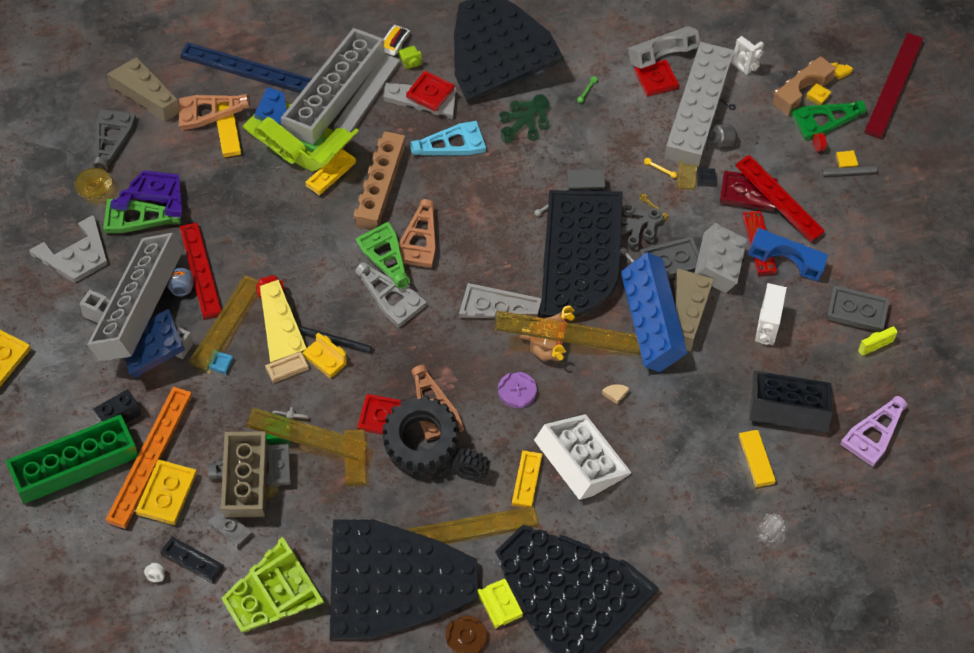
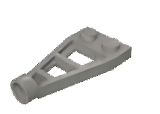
[355,262,426,328]

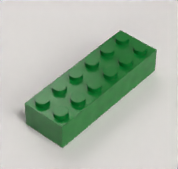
[5,414,138,504]

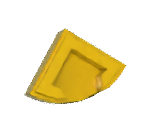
[831,63,853,79]

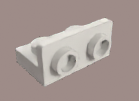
[731,36,764,75]

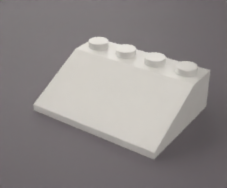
[534,414,631,500]

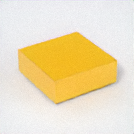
[835,151,858,168]

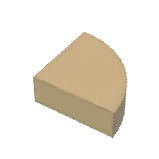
[602,384,629,404]

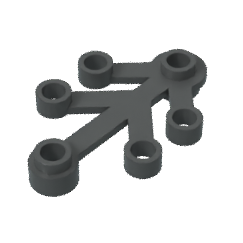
[621,204,663,248]

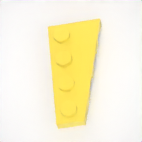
[260,280,307,363]

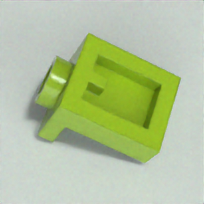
[398,46,422,69]

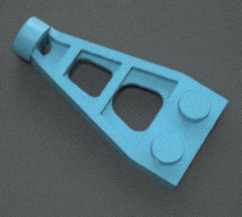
[410,121,486,155]

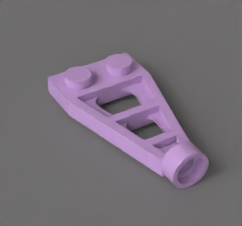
[840,396,907,467]

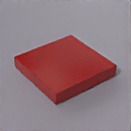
[634,59,679,97]
[406,71,455,112]
[357,394,402,435]

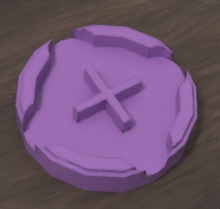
[498,372,537,408]

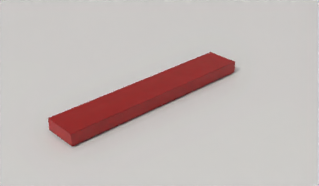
[736,154,825,243]
[179,222,222,320]

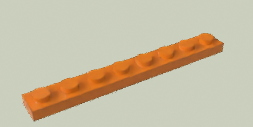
[106,387,192,529]

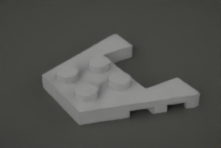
[29,215,107,283]

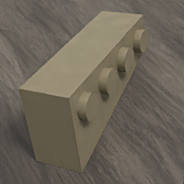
[107,57,179,122]
[674,268,714,351]

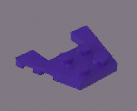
[110,170,182,218]

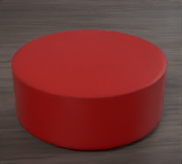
[813,133,827,152]

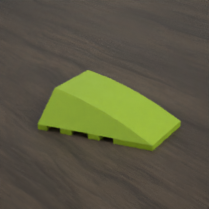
[221,536,324,633]

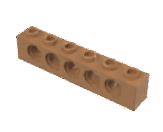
[353,131,405,230]

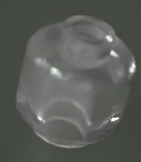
[756,513,786,544]

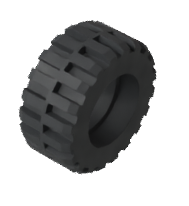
[382,395,460,476]

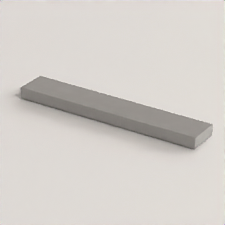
[334,54,400,133]

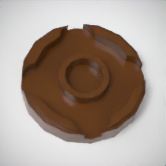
[445,616,487,653]

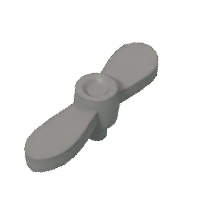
[272,407,309,421]

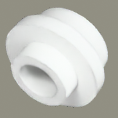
[144,563,165,582]

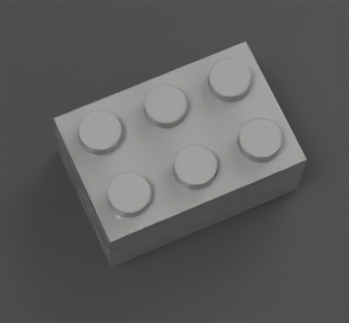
[695,223,747,293]

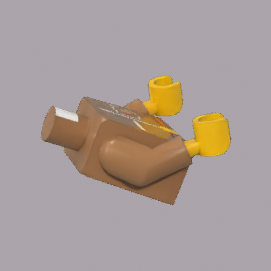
[520,306,575,362]

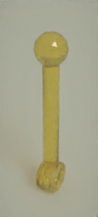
[639,194,668,220]

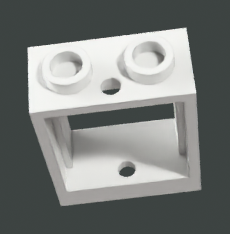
[755,283,787,345]

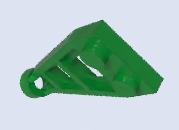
[790,100,866,141]

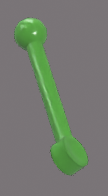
[577,77,597,103]

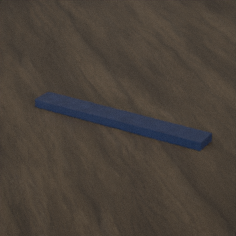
[180,42,312,93]

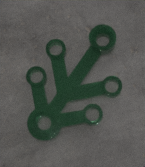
[499,94,549,143]

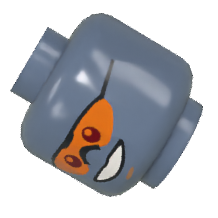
[168,268,194,296]

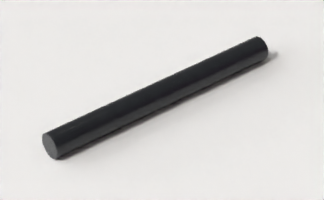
[298,326,372,353]

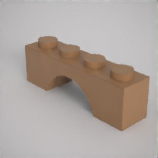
[772,56,836,116]

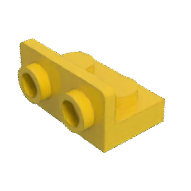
[302,333,347,379]

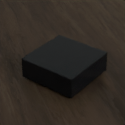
[696,168,716,187]

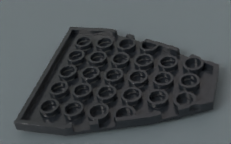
[454,0,564,104]
[329,519,478,641]
[495,525,659,653]

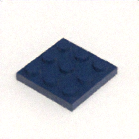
[124,309,185,379]

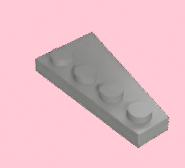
[384,83,456,120]
[459,283,542,318]

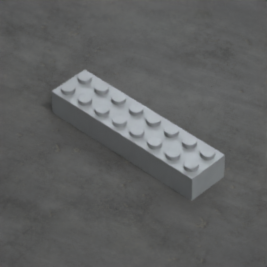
[281,28,385,145]
[664,42,734,168]
[87,233,184,361]

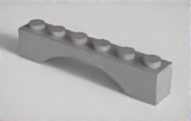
[80,290,193,359]

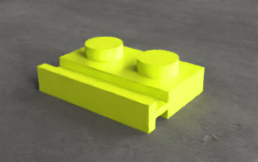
[478,579,523,629]

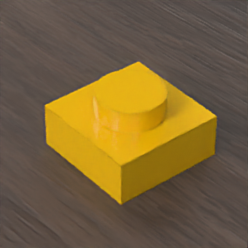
[806,83,831,105]

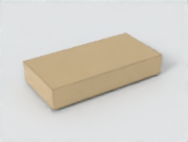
[265,351,309,384]

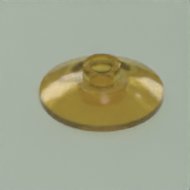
[74,168,112,199]

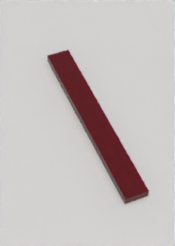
[864,32,923,139]

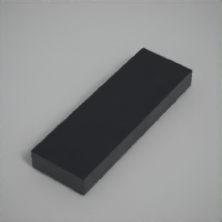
[160,536,224,584]

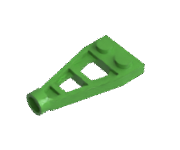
[103,199,181,233]
[355,222,410,289]

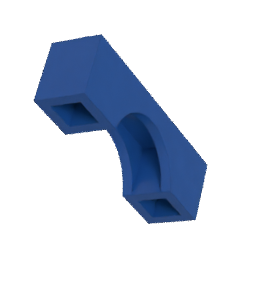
[747,228,828,282]

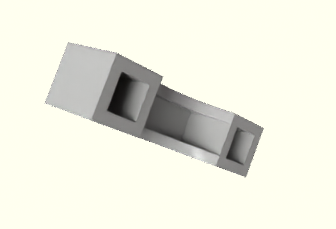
[628,26,700,69]

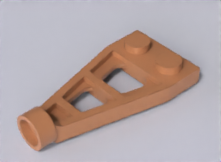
[179,94,251,131]
[395,199,435,268]
[411,365,464,443]

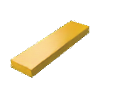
[217,103,241,158]

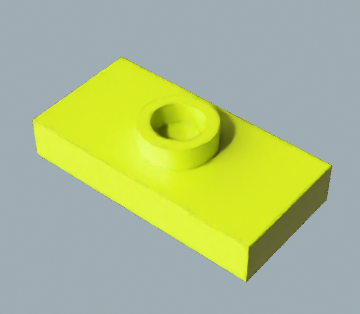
[858,326,897,356]

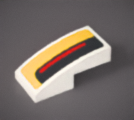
[384,25,410,56]

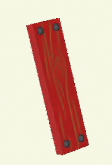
[742,211,777,276]

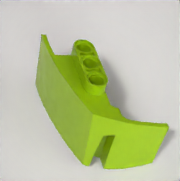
[242,101,359,171]

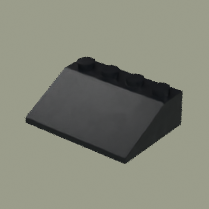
[749,371,833,432]

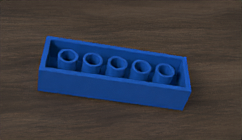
[621,252,687,372]

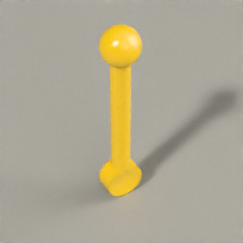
[644,158,677,179]

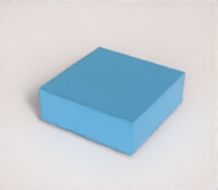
[207,351,233,375]

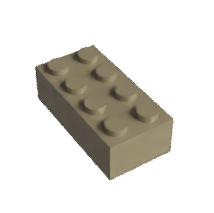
[221,431,268,517]

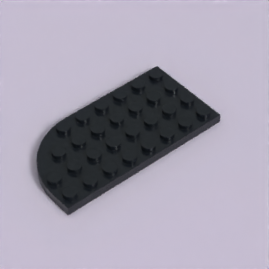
[540,190,623,319]

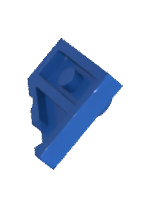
[254,87,286,126]

